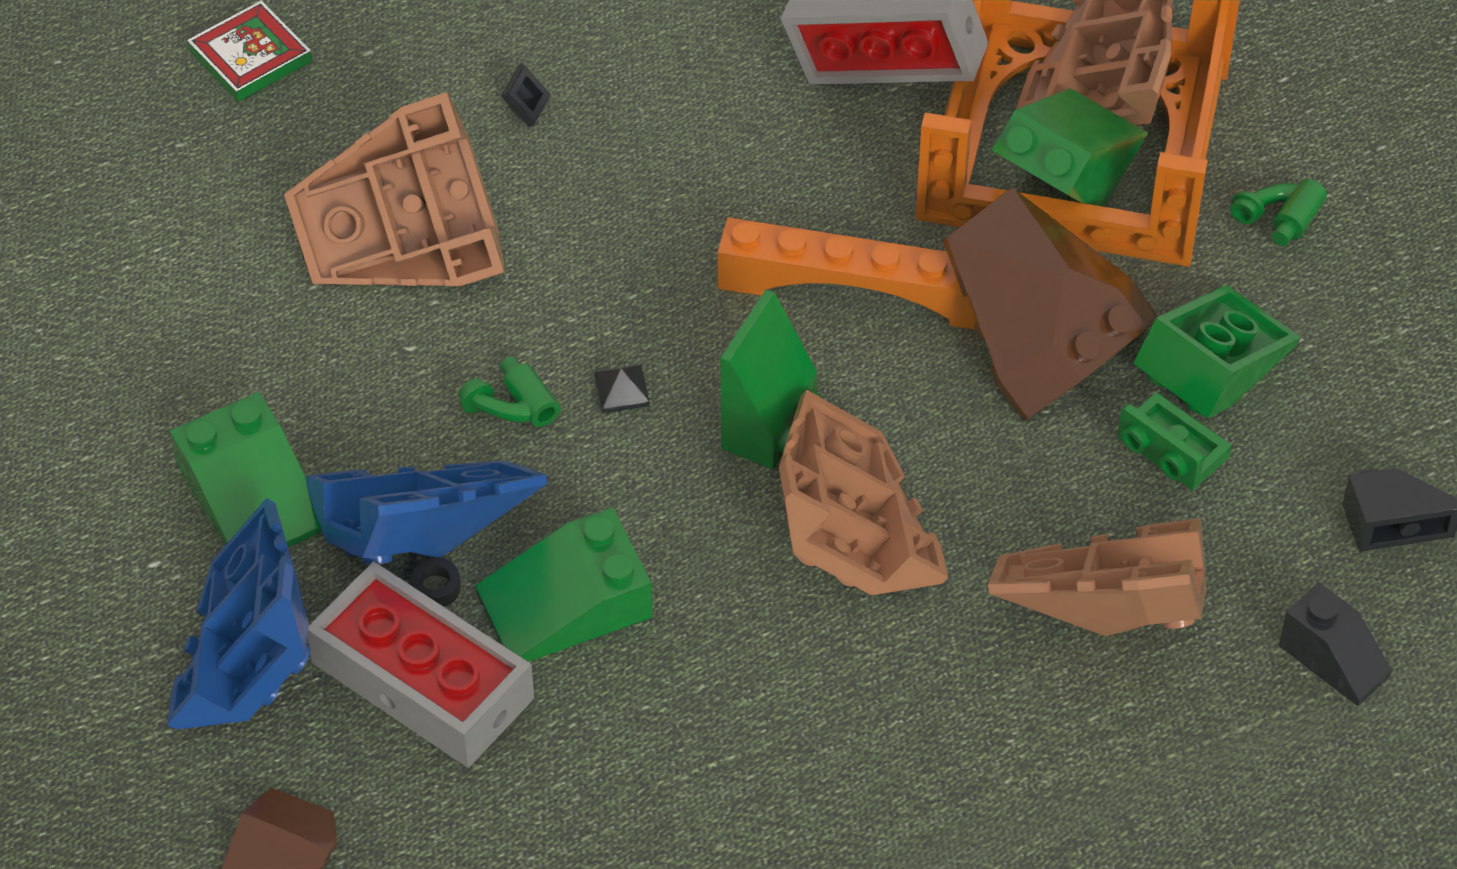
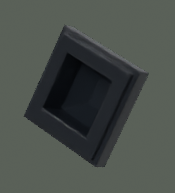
[501,63,551,127]
[594,365,650,413]

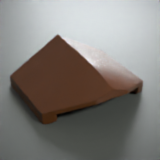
[221,788,337,869]

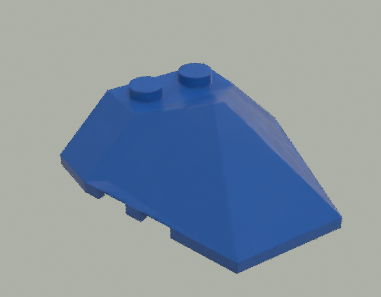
[305,461,547,564]
[167,498,310,729]

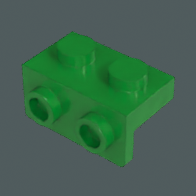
[1117,392,1232,491]

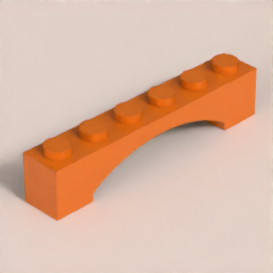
[718,217,978,330]

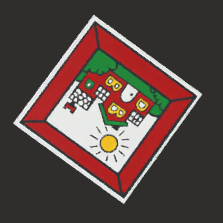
[187,1,312,102]

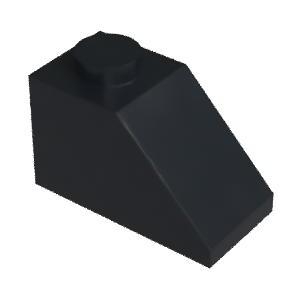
[1342,468,1457,552]
[1279,582,1392,706]

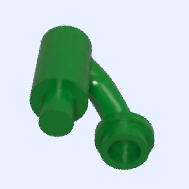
[1230,179,1327,246]
[458,356,561,427]

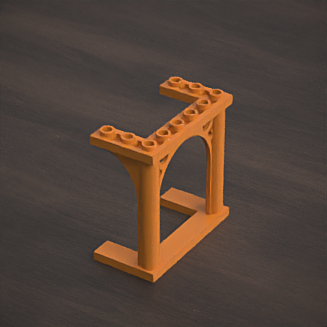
[915,0,1240,267]

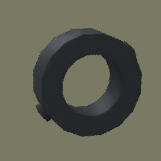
[410,557,461,607]

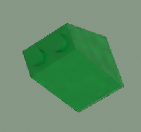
[992,88,1148,207]

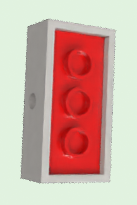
[781,0,989,85]
[307,561,534,768]

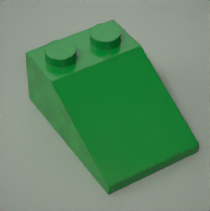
[1133,285,1301,419]
[720,289,821,470]
[169,391,322,547]
[475,507,653,662]

